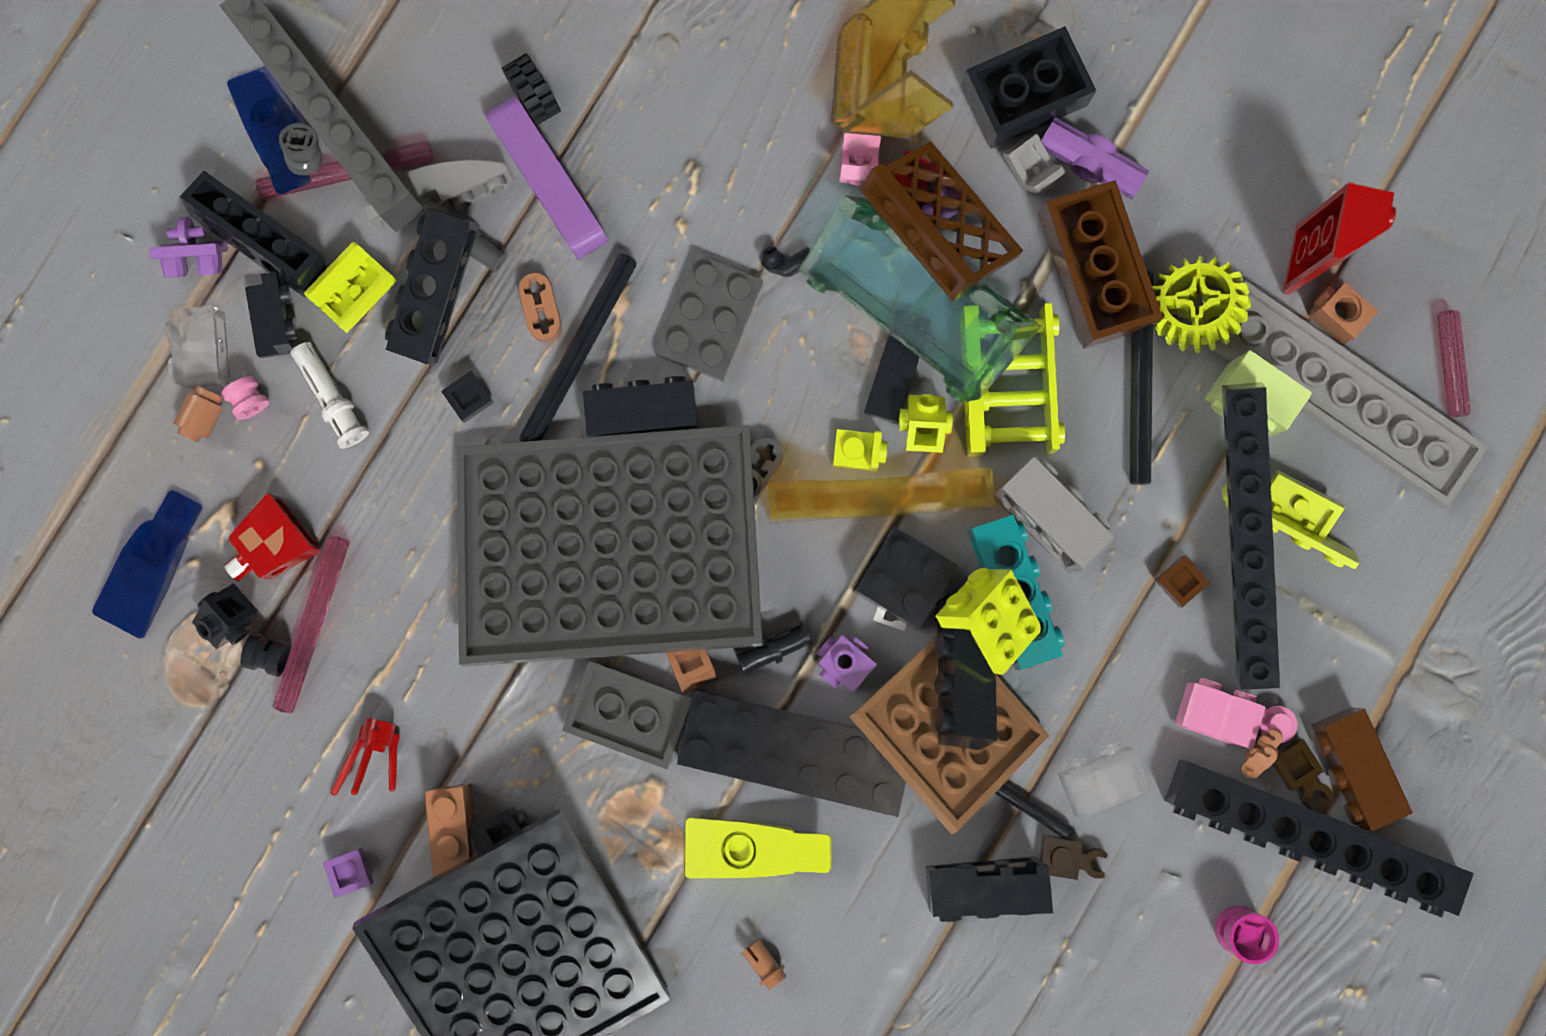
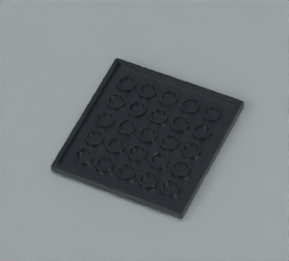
[352,809,670,1036]

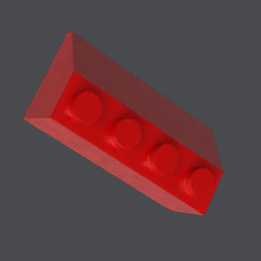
[1282,182,1396,295]

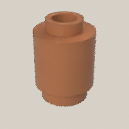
[173,385,224,442]

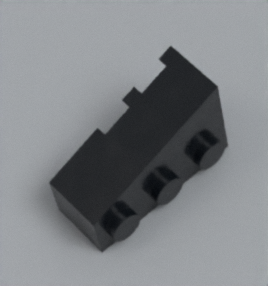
[925,856,1053,922]

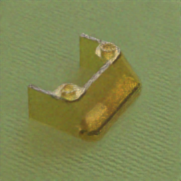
[831,0,956,138]

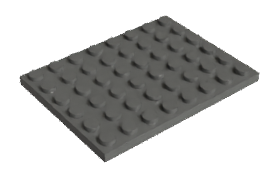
[457,425,763,667]

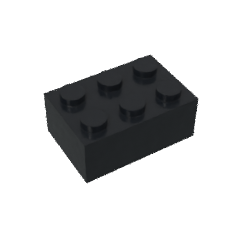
[961,26,1097,149]

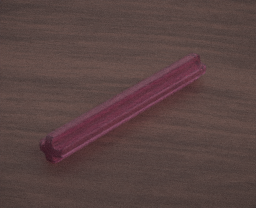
[255,141,434,200]
[272,535,350,713]

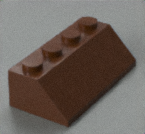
[1038,180,1163,349]

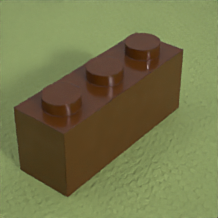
[1311,707,1413,831]

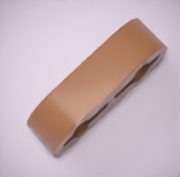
[519,273,562,343]

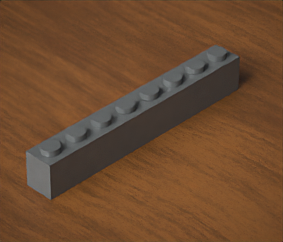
[219,0,425,232]

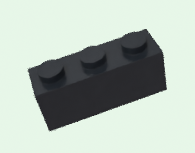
[583,376,699,437]

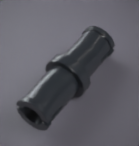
[735,623,812,676]

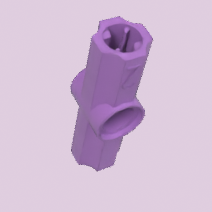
[1041,117,1150,200]

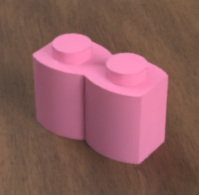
[1174,678,1266,750]

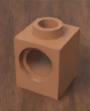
[1309,282,1379,345]
[666,650,717,694]

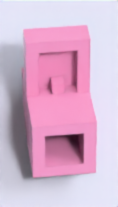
[839,116,882,186]

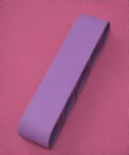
[484,95,609,261]

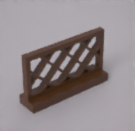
[860,141,1023,302]

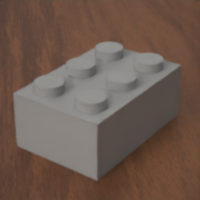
[991,457,1115,573]

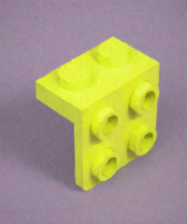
[936,568,1041,674]

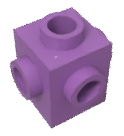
[817,634,877,693]

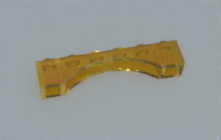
[768,468,995,524]

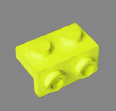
[304,242,397,333]

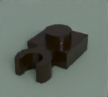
[1272,739,1333,810]
[1040,835,1108,880]

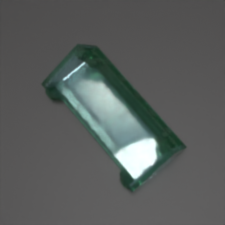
[799,196,1042,402]

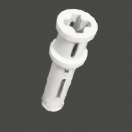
[290,342,369,449]

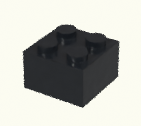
[854,527,959,630]

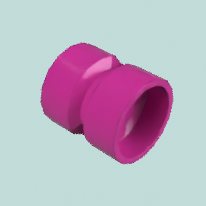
[1215,905,1279,964]

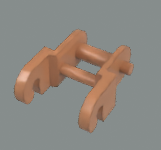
[1241,728,1283,779]

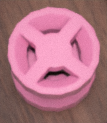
[221,376,269,420]

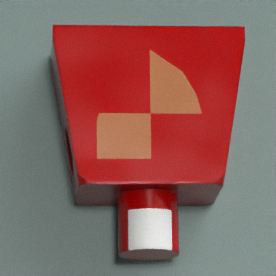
[224,493,322,582]

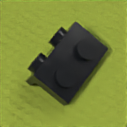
[245,272,298,358]

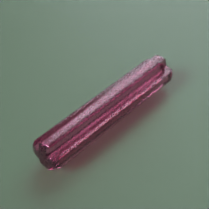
[1437,310,1471,418]

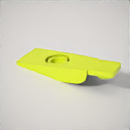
[685,818,832,878]

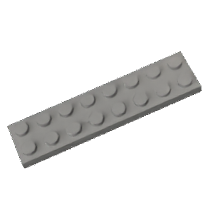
[1206,280,1489,508]

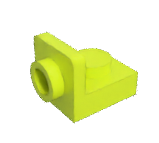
[833,429,888,472]

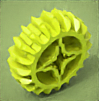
[1152,255,1251,354]

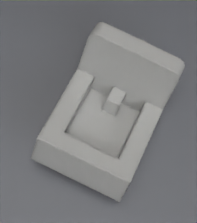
[1003,133,1065,193]

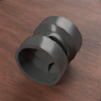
[279,123,323,175]

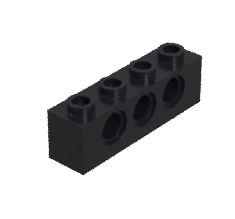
[179,171,327,298]
[385,208,480,364]

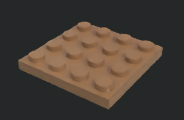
[850,635,1050,834]

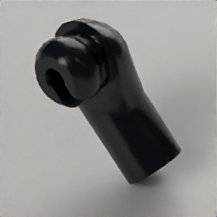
[761,246,816,277]

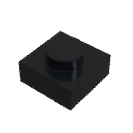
[441,371,494,423]

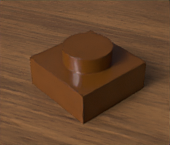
[1155,555,1210,608]

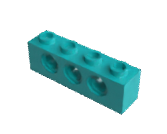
[967,514,1065,670]

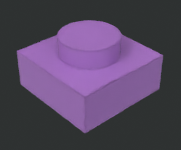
[323,848,374,898]

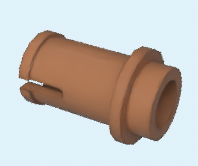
[741,938,786,990]

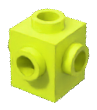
[899,394,953,453]

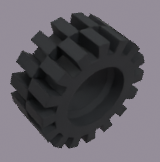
[501,53,561,126]

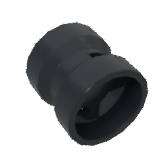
[240,632,292,677]

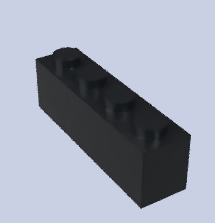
[934,589,997,750]

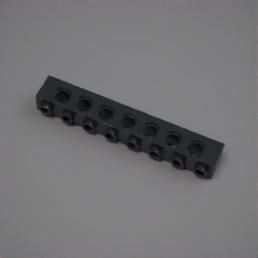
[1222,382,1280,690]
[1164,759,1474,918]

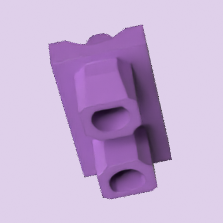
[149,217,228,278]

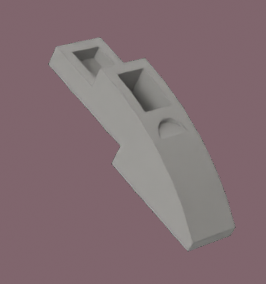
[364,160,514,230]

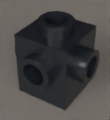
[192,583,258,650]

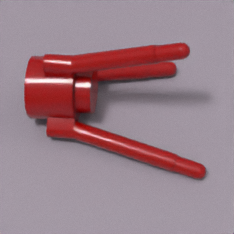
[330,717,401,796]

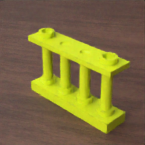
[960,303,1065,457]

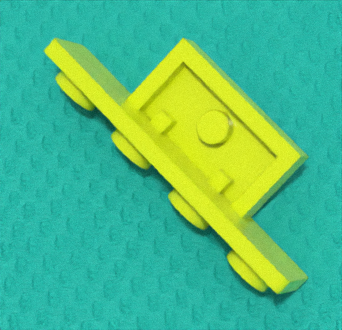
[1222,470,1359,569]

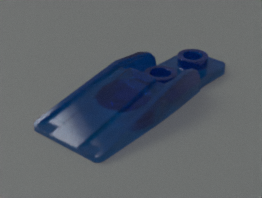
[227,66,311,194]
[92,490,203,639]

